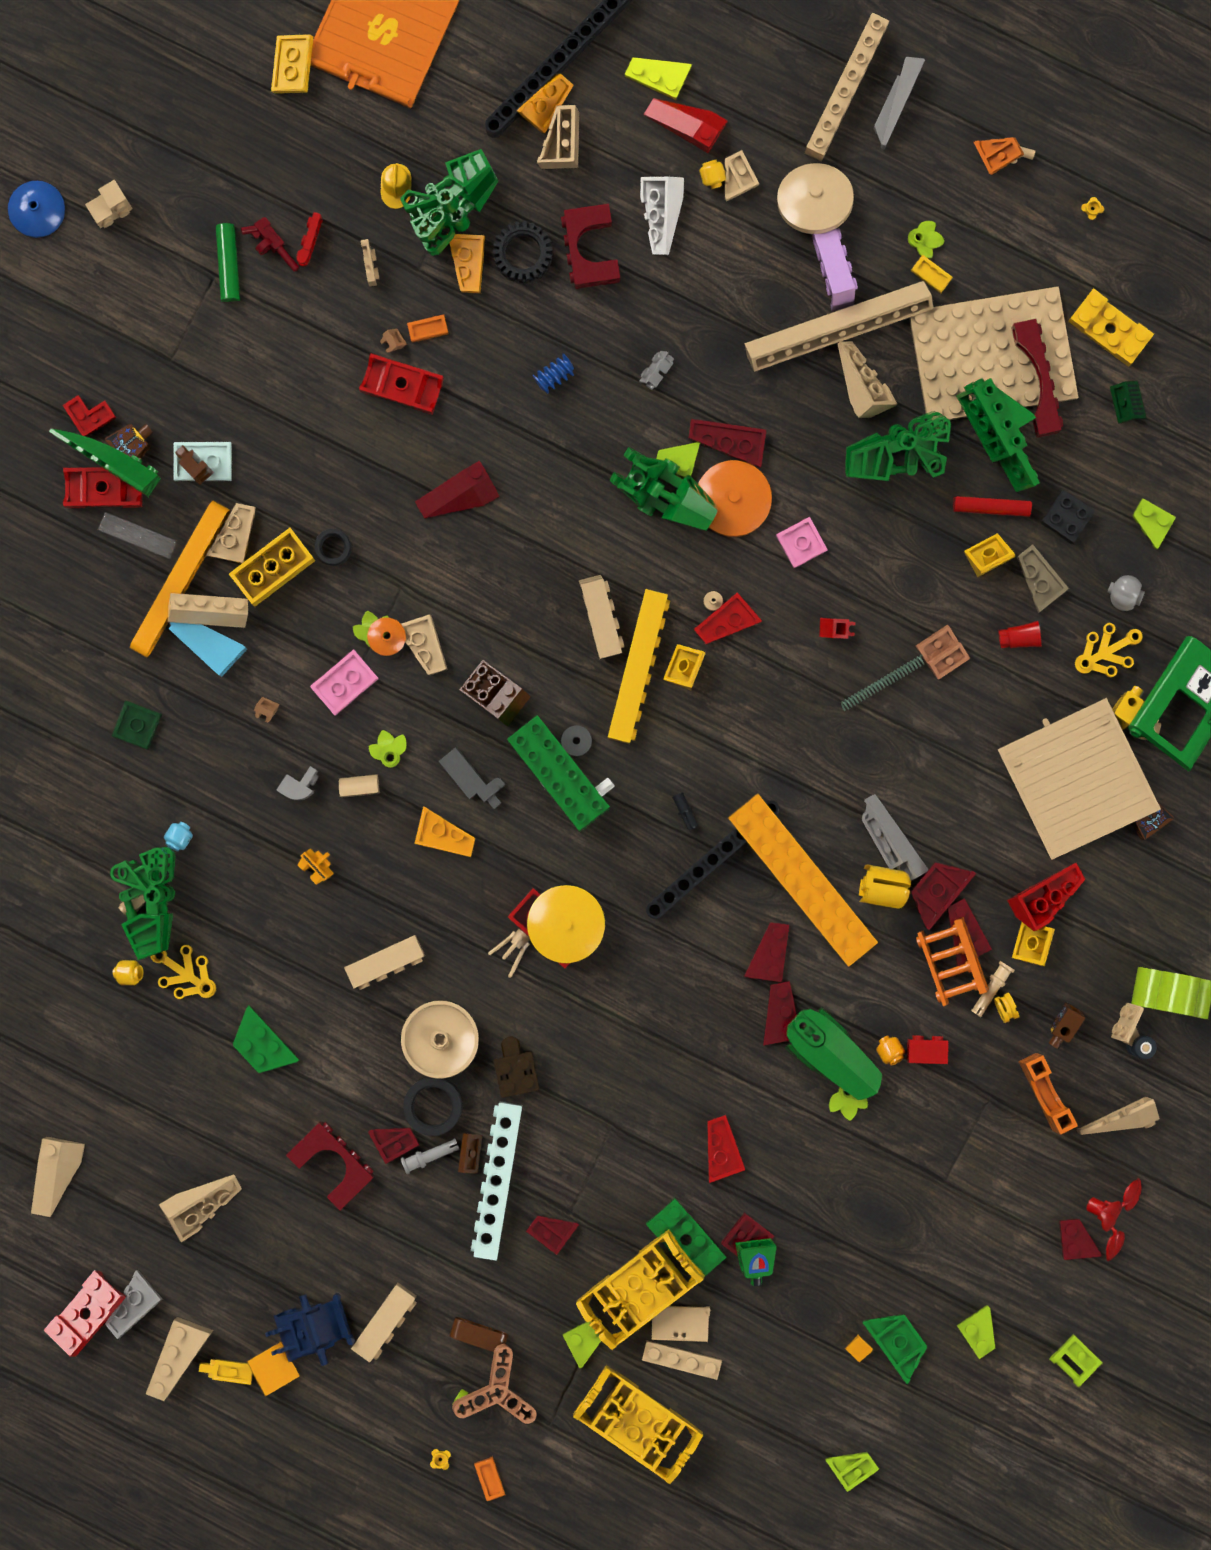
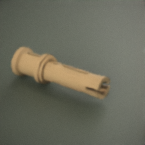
[971,961,1015,1017]

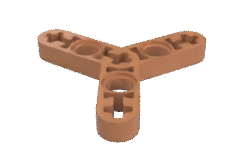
[452,1344,537,1424]

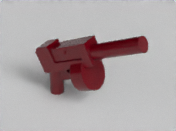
[241,217,300,272]

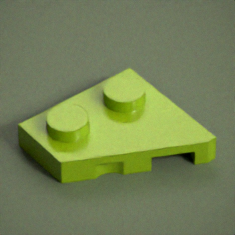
[1132,499,1176,550]
[957,1305,995,1359]

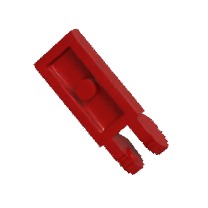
[296,212,323,267]

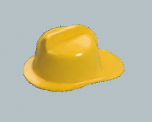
[381,163,411,209]

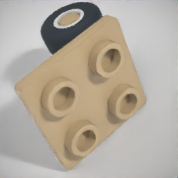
[1111,1003,1157,1059]

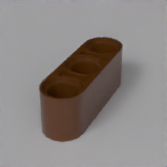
[449,1317,508,1354]

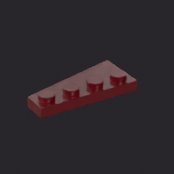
[688,419,766,468]

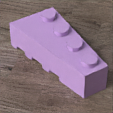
[812,228,858,311]

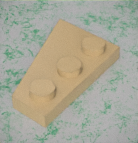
[206,503,256,563]

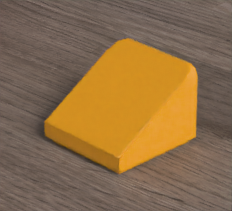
[845,1335,873,1362]

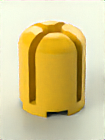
[859,865,911,909]

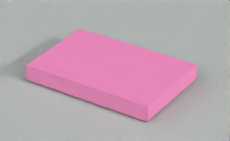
[310,649,379,716]

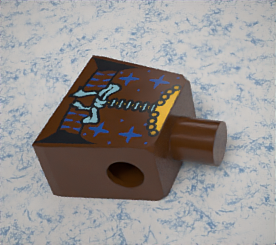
[105,424,154,459]
[1132,801,1174,840]
[1049,1002,1085,1049]

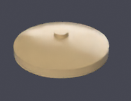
[777,163,854,234]
[401,1001,479,1079]

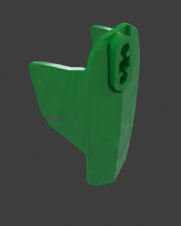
[785,1007,882,1100]

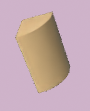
[339,774,380,798]

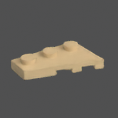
[401,615,448,675]

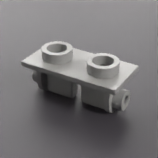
[639,351,674,390]

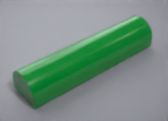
[215,223,240,302]

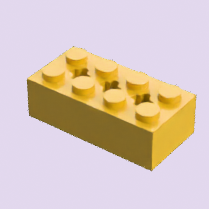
[229,528,315,607]

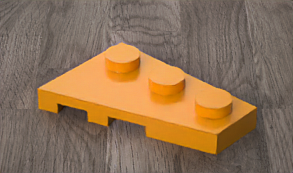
[517,73,574,133]
[415,807,475,857]

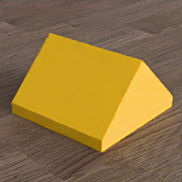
[964,533,1015,577]
[663,644,705,691]
[1012,922,1055,966]

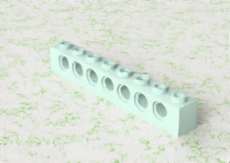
[471,1101,522,1261]

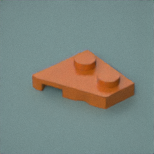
[974,137,1024,175]

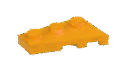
[450,234,485,293]

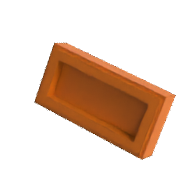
[407,314,449,343]
[474,1457,505,1501]

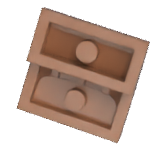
[916,625,970,680]

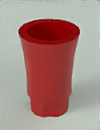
[998,621,1042,648]

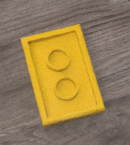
[271,35,313,93]

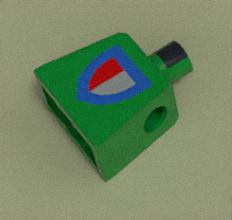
[735,1238,776,1286]

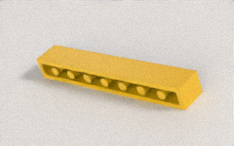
[608,589,670,744]

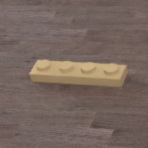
[642,1340,722,1380]

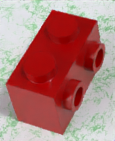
[907,1035,948,1064]

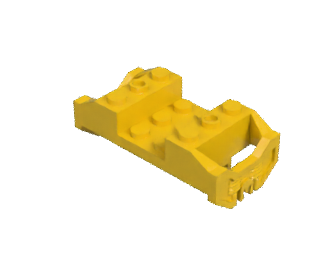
[576,1230,705,1350]
[573,1365,703,1484]

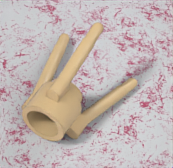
[488,929,530,978]

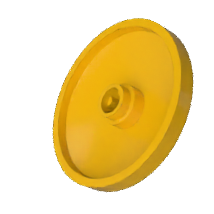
[527,885,605,963]

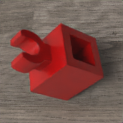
[819,618,855,639]

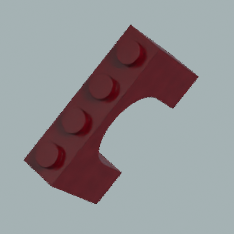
[561,204,620,289]
[286,1121,374,1210]

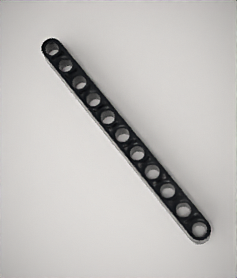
[485,0,632,138]

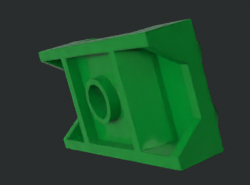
[646,1197,726,1276]

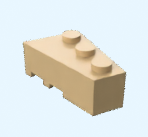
[537,105,579,169]

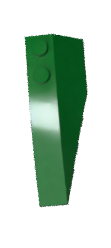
[49,429,161,497]

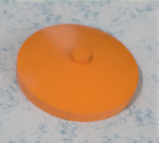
[698,460,772,537]

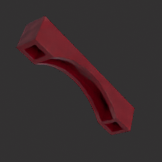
[1011,319,1063,438]

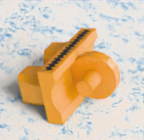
[298,848,334,885]

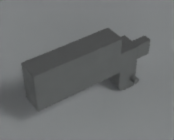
[439,747,506,809]

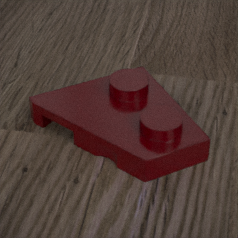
[368,1127,420,1164]
[721,1212,774,1256]
[1059,1219,1101,1260]

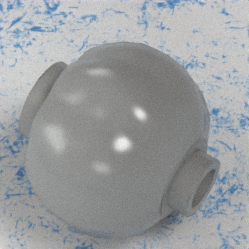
[1107,575,1145,611]

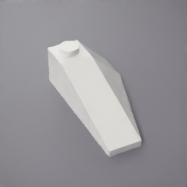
[640,177,684,255]

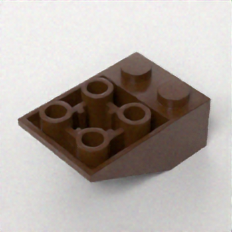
[459,660,531,727]

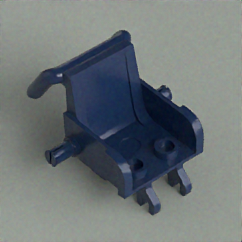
[265,1293,355,1366]

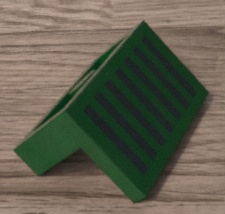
[1110,381,1146,424]

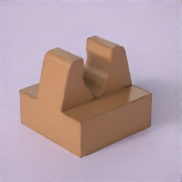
[380,329,407,352]
[254,697,280,723]

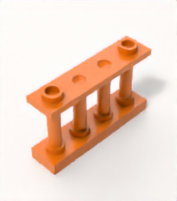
[916,917,989,1006]

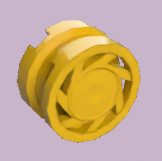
[994,993,1019,1023]

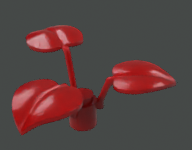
[1087,1177,1141,1262]

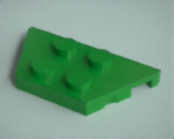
[233,1005,300,1073]
[862,1314,927,1384]

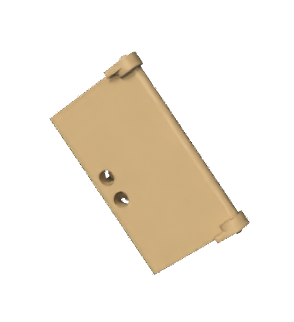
[652,1306,711,1342]

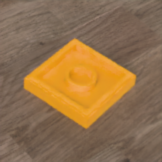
[247,1342,299,1396]

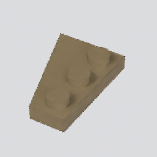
[1017,544,1069,613]

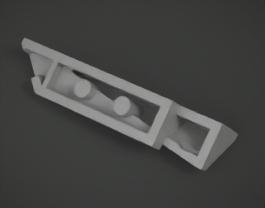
[874,57,925,150]
[862,794,928,881]

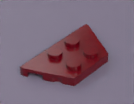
[910,862,976,930]

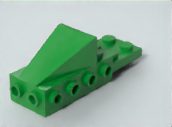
[956,378,1040,492]

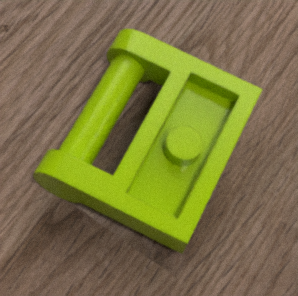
[1049,1334,1103,1387]

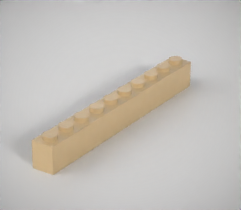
[744,281,933,372]

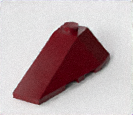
[415,460,500,519]

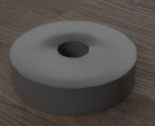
[561,725,592,756]

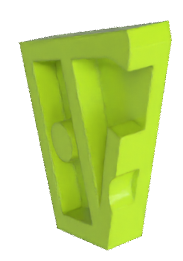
[656,442,700,478]
[563,1316,601,1368]
[825,1452,879,1492]

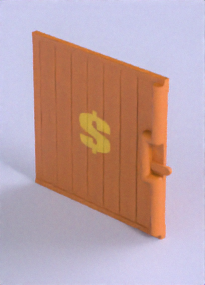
[310,0,460,109]

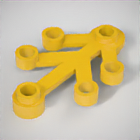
[1075,623,1143,677]
[151,945,216,999]

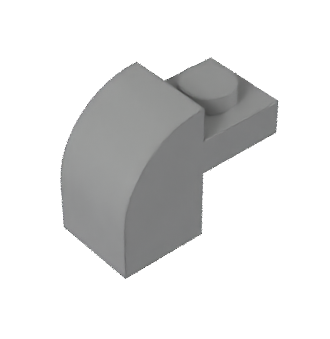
[277,766,319,800]

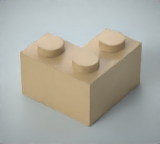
[85,180,133,228]

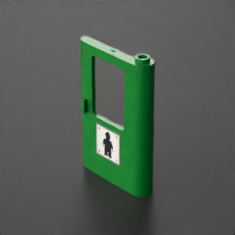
[1128,636,1211,772]

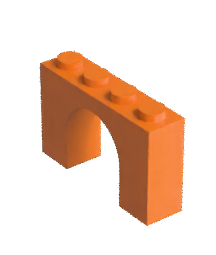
[1018,1053,1078,1135]

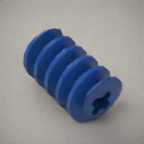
[532,353,574,394]

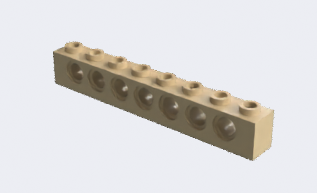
[805,13,889,162]

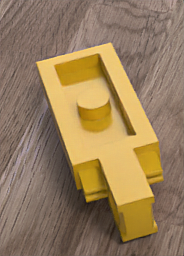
[199,1359,253,1385]

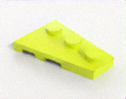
[625,58,692,100]

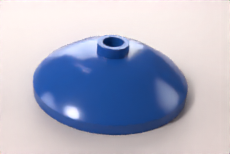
[8,181,65,238]

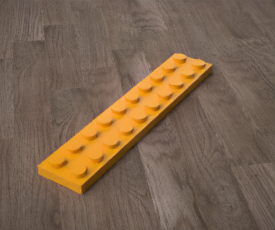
[728,794,878,967]

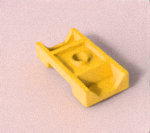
[1068,288,1154,367]

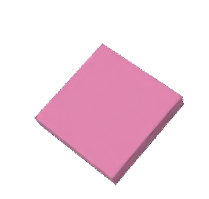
[776,517,828,569]

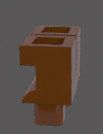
[175,445,214,485]

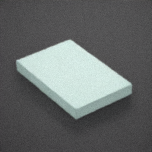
[174,442,232,481]

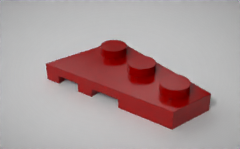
[694,592,762,644]
[707,1115,745,1183]

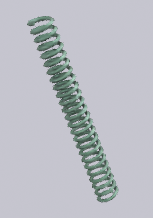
[841,654,925,711]

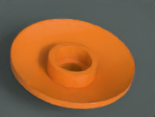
[367,618,406,656]

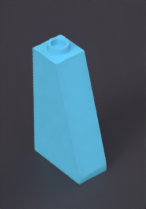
[169,622,247,677]

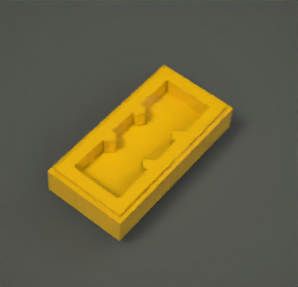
[911,255,953,294]

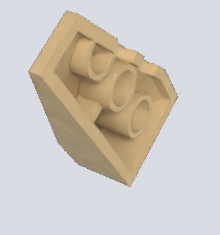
[838,341,897,418]
[31,1137,85,1217]
[159,1175,242,1242]

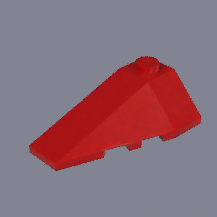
[1007,863,1085,931]

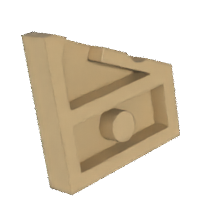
[725,150,759,202]
[361,239,379,286]

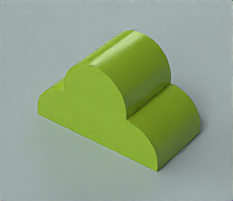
[1131,967,1211,1019]

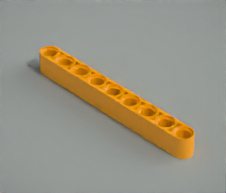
[130,500,230,658]

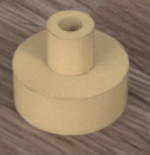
[703,591,723,611]

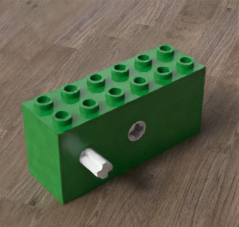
[507,715,615,833]

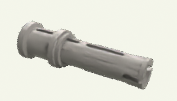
[401,1138,460,1175]

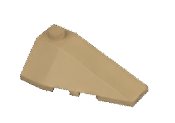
[1077,1097,1159,1135]

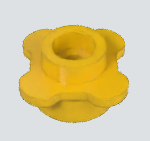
[1081,197,1104,220]
[430,1449,451,1470]

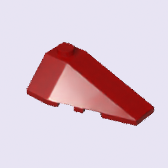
[644,98,728,153]

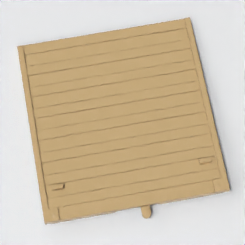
[998,698,1161,860]

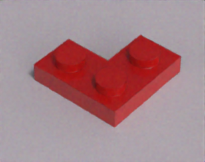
[62,395,116,437]

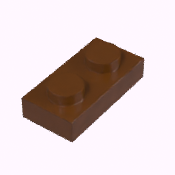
[458,1133,482,1174]

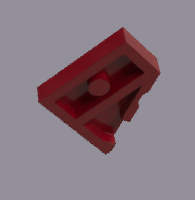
[525,1216,579,1255]

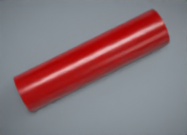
[953,496,1032,517]

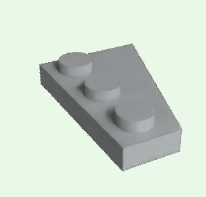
[105,1270,162,1339]

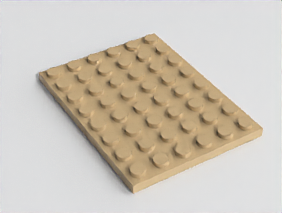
[909,286,1078,420]

